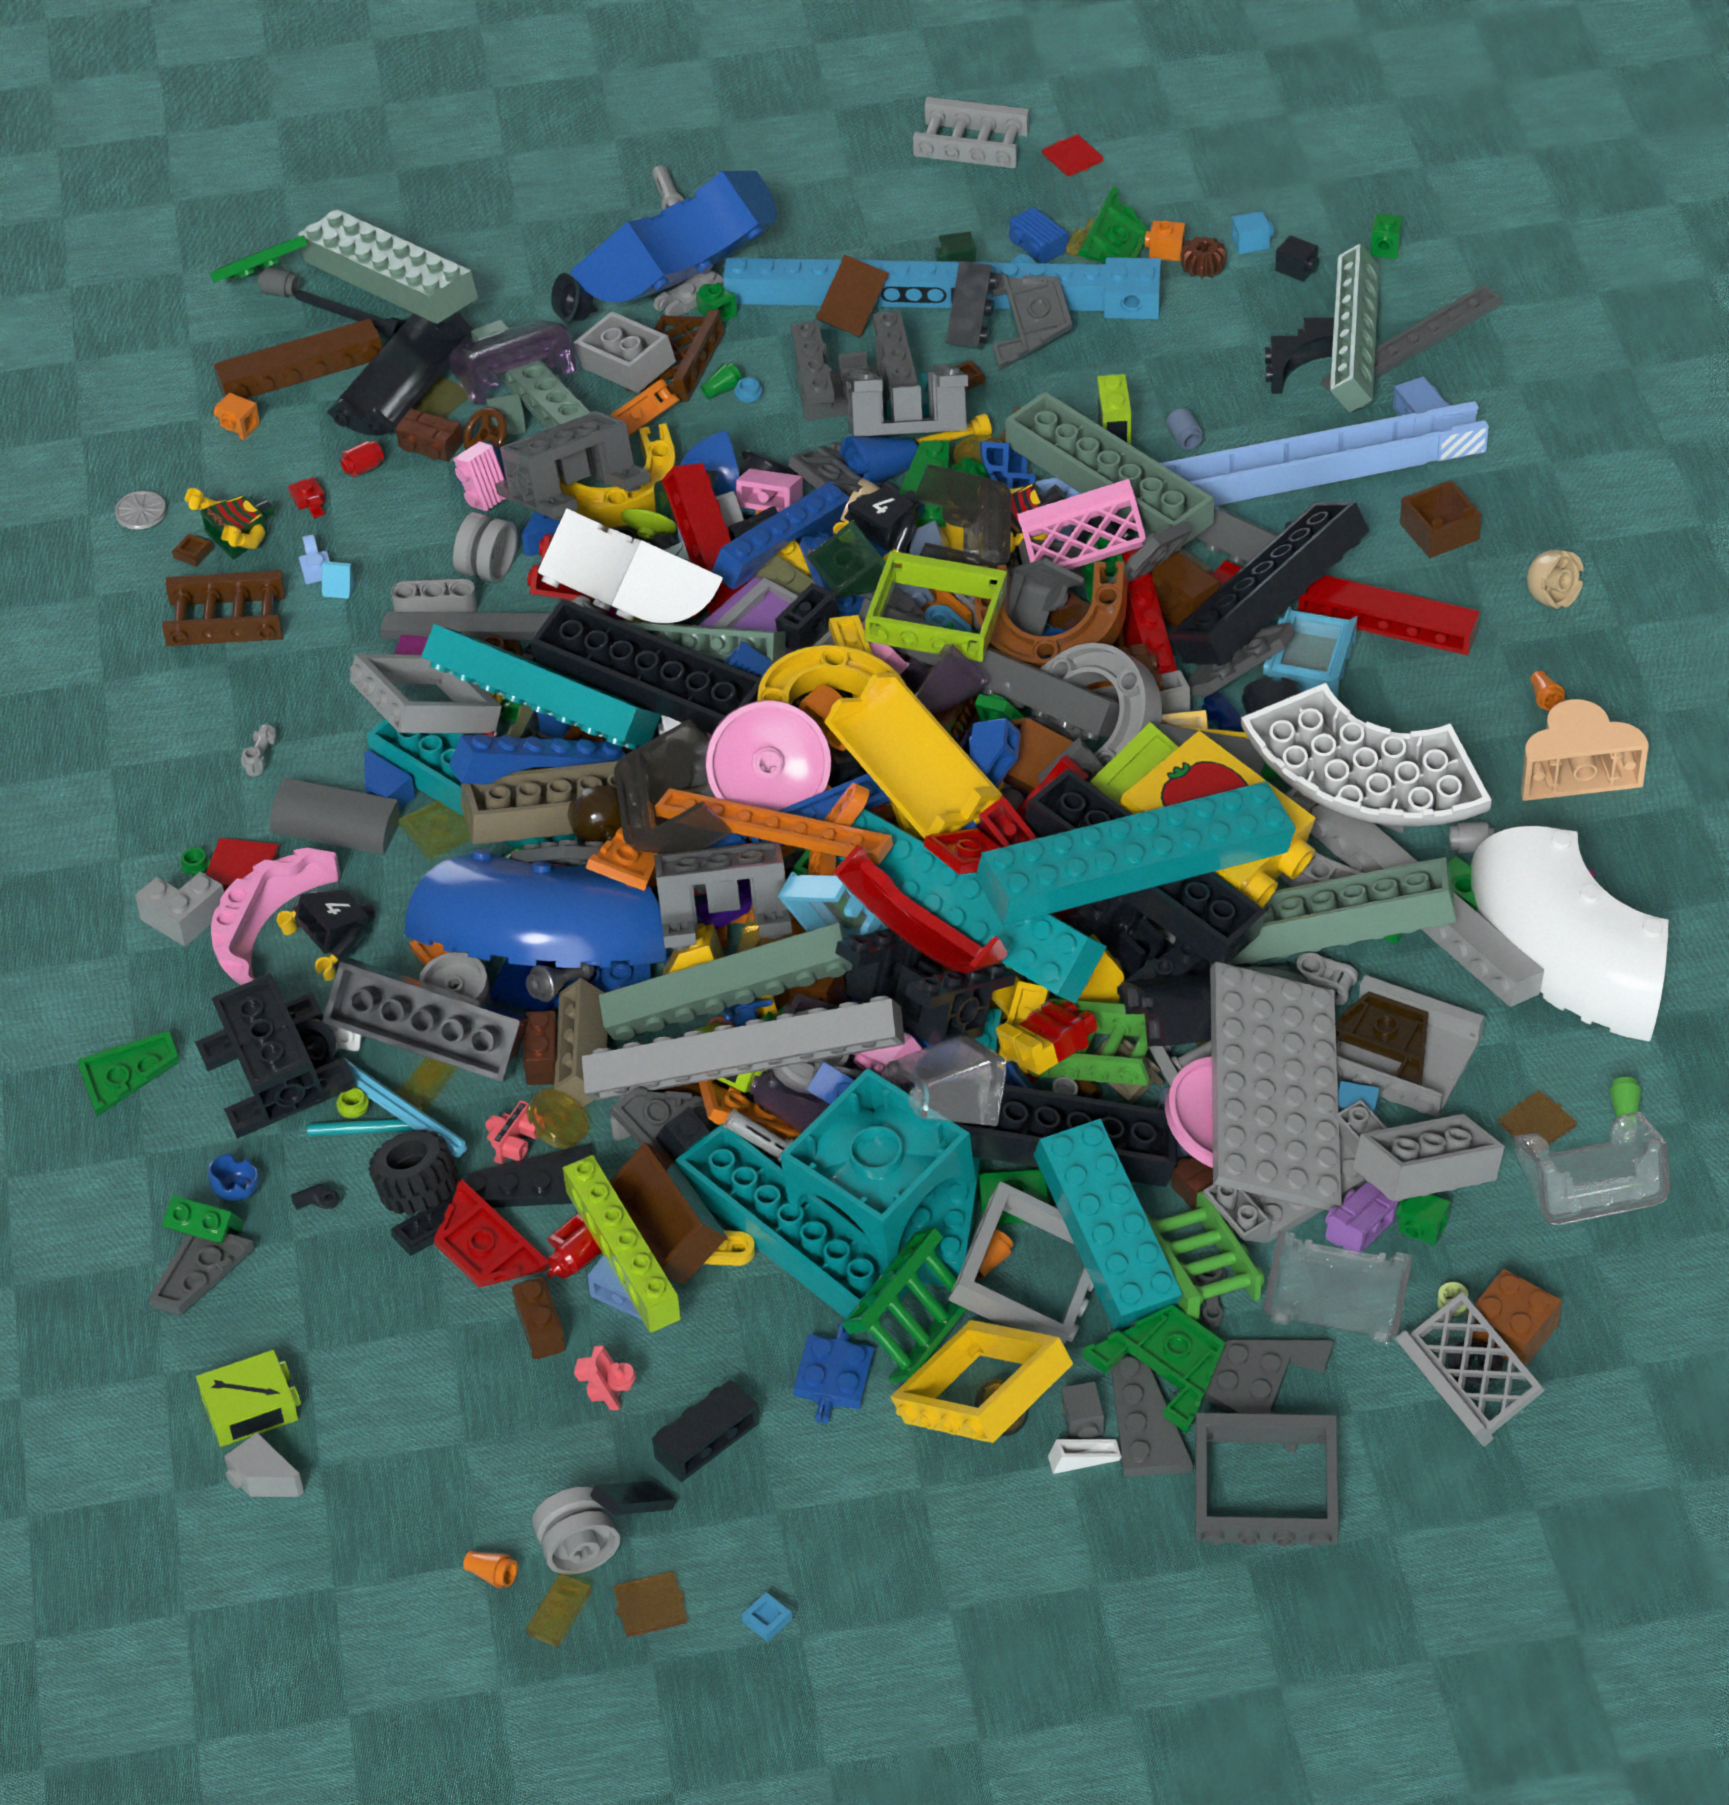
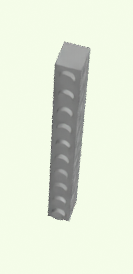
[1310,805,1544,1007]
[582,996,905,1101]

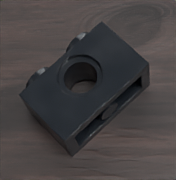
[775,583,839,651]

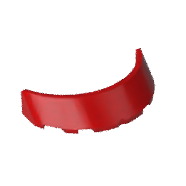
[834,845,1008,973]

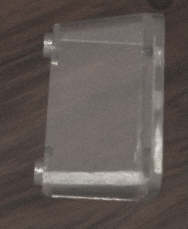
[880,1036,1006,1126]
[1514,1112,1670,1225]
[1263,1231,1414,1344]

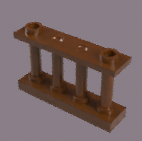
[162,570,285,646]

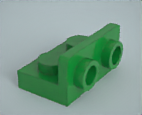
[162,1195,244,1244]

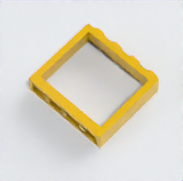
[890,1320,1073,1443]

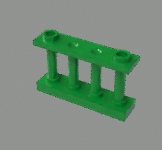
[841,1227,984,1384]

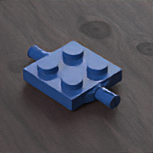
[793,1322,874,1424]

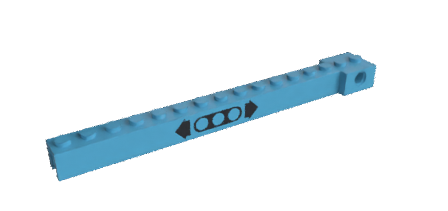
[723,257,1161,319]

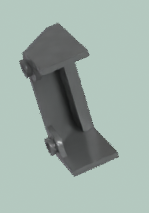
[1008,558,1084,636]

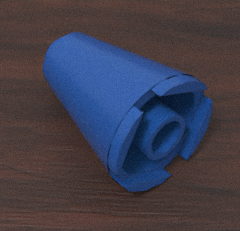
[840,436,919,483]

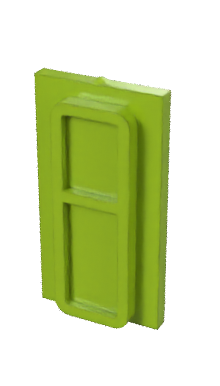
[1089,722,1178,804]

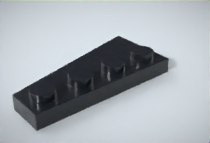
[460,1144,592,1208]

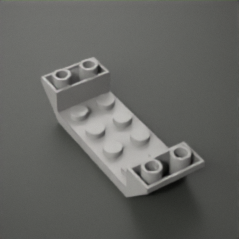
[1203,1100,1387,1243]

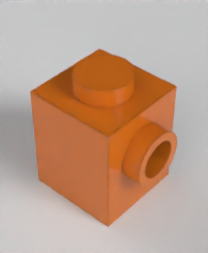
[1145,220,1185,261]

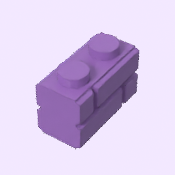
[1325,1182,1399,1256]

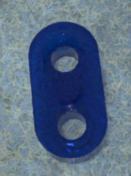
[1202,692,1244,732]

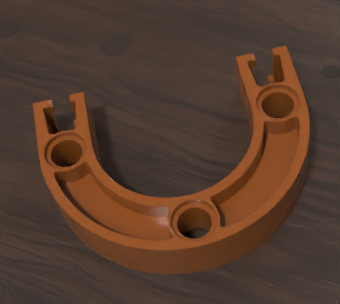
[974,561,1128,668]

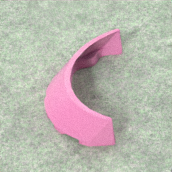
[211,848,341,985]

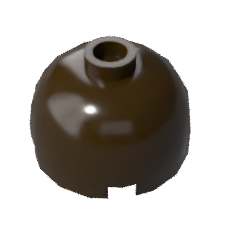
[567,785,631,844]

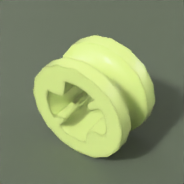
[1437,1282,1469,1316]

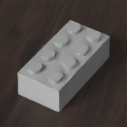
[1353,1114,1505,1201]

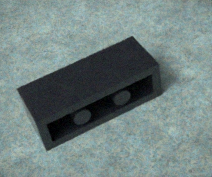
[946,261,999,350]
[652,1380,759,1483]

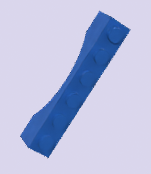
[712,481,850,590]
[961,718,1021,835]
[449,734,630,785]

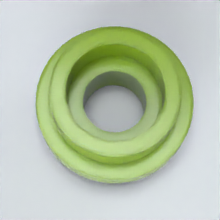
[336,1088,369,1118]

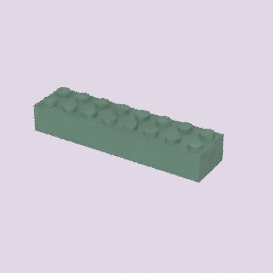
[297,210,478,324]
[1005,392,1214,553]
[1208,857,1457,970]

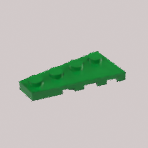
[898,440,950,527]

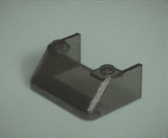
[916,464,1011,569]
[614,719,731,854]

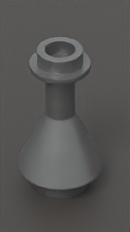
[526,962,594,1002]

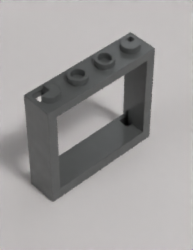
[1195,1413,1339,1547]

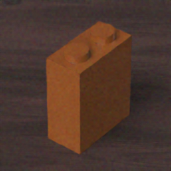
[1003,718,1073,795]

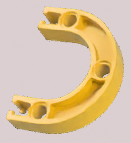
[559,423,676,528]
[757,645,905,705]

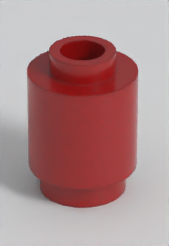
[340,440,384,477]

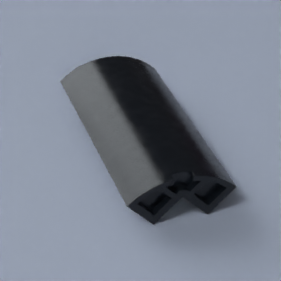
[327,313,474,436]
[1123,963,1309,1046]

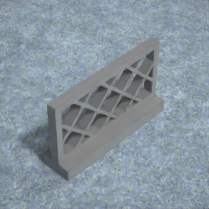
[1395,1291,1545,1447]

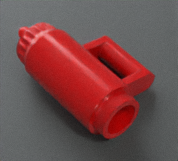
[546,1214,602,1279]

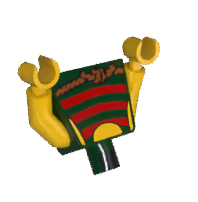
[184,488,274,560]

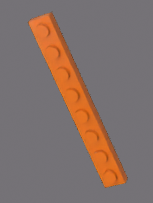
[655,788,893,865]

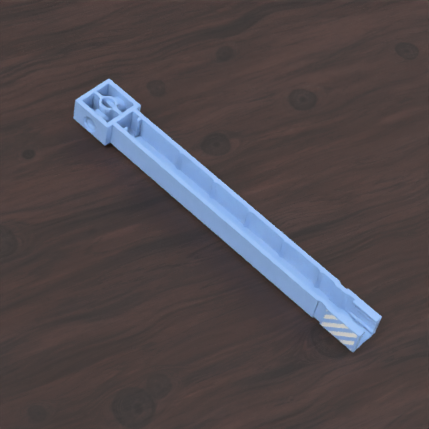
[1036,401,1489,542]

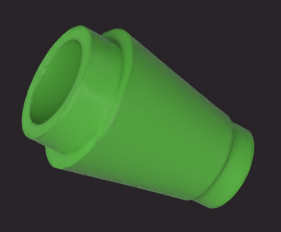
[1609,1077,1642,1128]

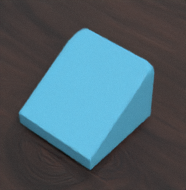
[322,561,355,599]

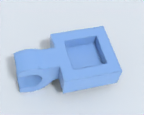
[299,534,330,584]

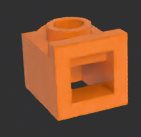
[214,393,260,440]

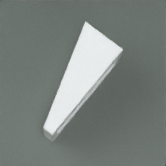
[1048,1439,1122,1474]

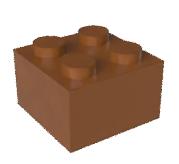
[1465,1269,1562,1367]

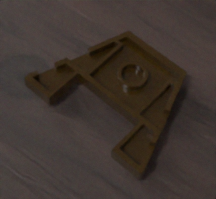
[1335,991,1429,1086]

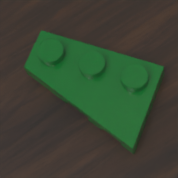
[77,1030,179,1117]

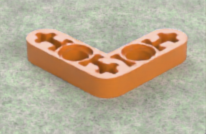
[808,782,869,876]

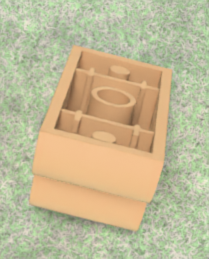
[1521,699,1649,801]

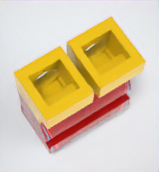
[996,1000,1098,1075]

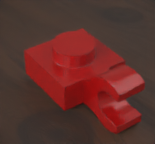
[288,477,325,519]

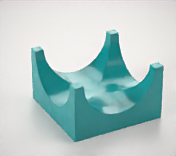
[780,1068,975,1267]

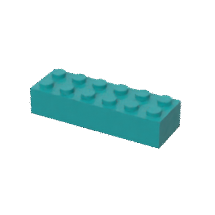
[1034,1119,1183,1331]

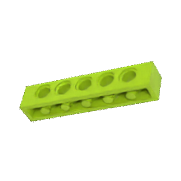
[563,1155,681,1333]

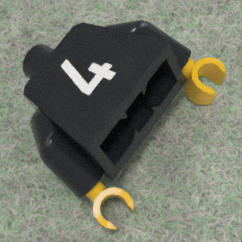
[833,487,920,568]
[276,891,375,981]

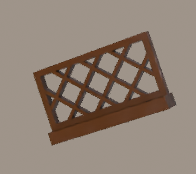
[625,310,725,402]

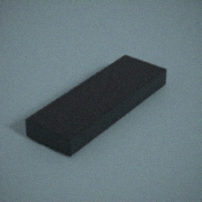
[590,1480,678,1515]

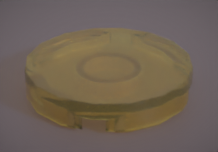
[527,1089,588,1149]

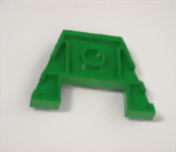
[1082,1304,1226,1433]

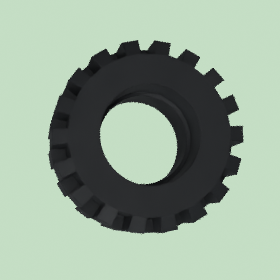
[368,1130,459,1215]

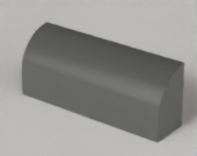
[270,778,401,855]

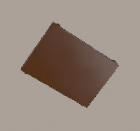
[816,255,889,338]

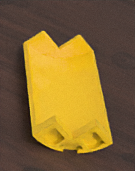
[824,672,1003,839]

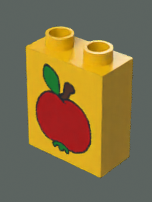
[1119,731,1316,908]

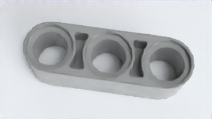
[391,579,478,613]

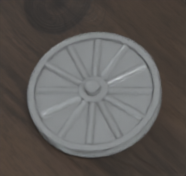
[115,491,166,530]

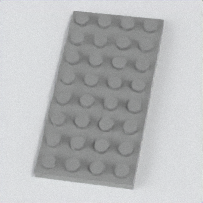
[1210,961,1342,1211]

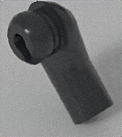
[290,1184,339,1210]

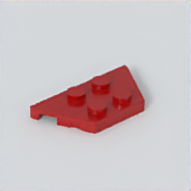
[434,1180,549,1288]

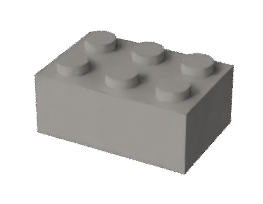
[573,311,676,393]

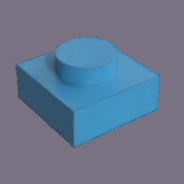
[741,1592,792,1642]

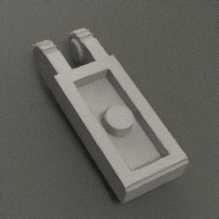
[653,269,724,316]

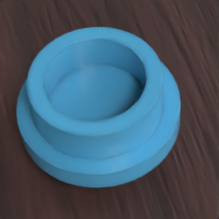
[735,377,762,403]

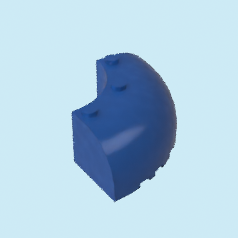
[570,171,777,302]
[405,849,666,968]

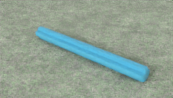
[344,1059,467,1157]

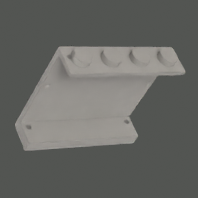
[1336,975,1485,1118]

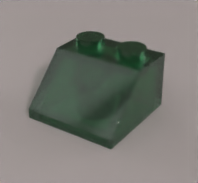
[806,520,886,598]

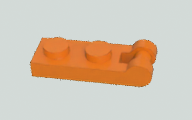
[609,379,680,437]

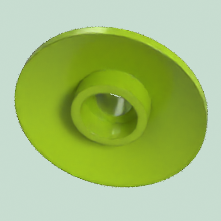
[621,509,677,539]

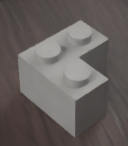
[135,872,224,947]

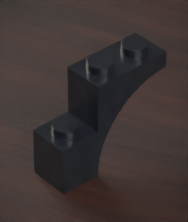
[1265,318,1334,394]

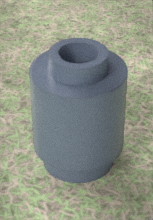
[1166,409,1202,450]

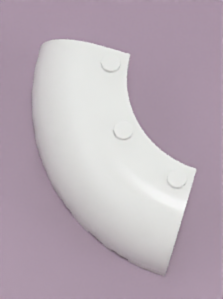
[537,508,723,623]
[1241,683,1491,827]
[1471,826,1669,1042]

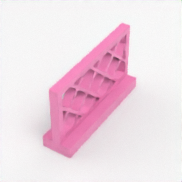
[1017,479,1146,570]

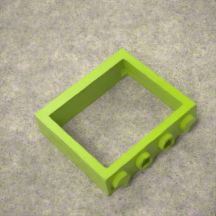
[865,551,1007,662]

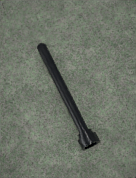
[295,290,405,339]

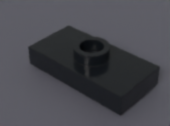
[391,1200,450,1256]

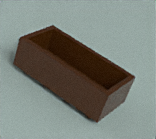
[609,1142,727,1285]

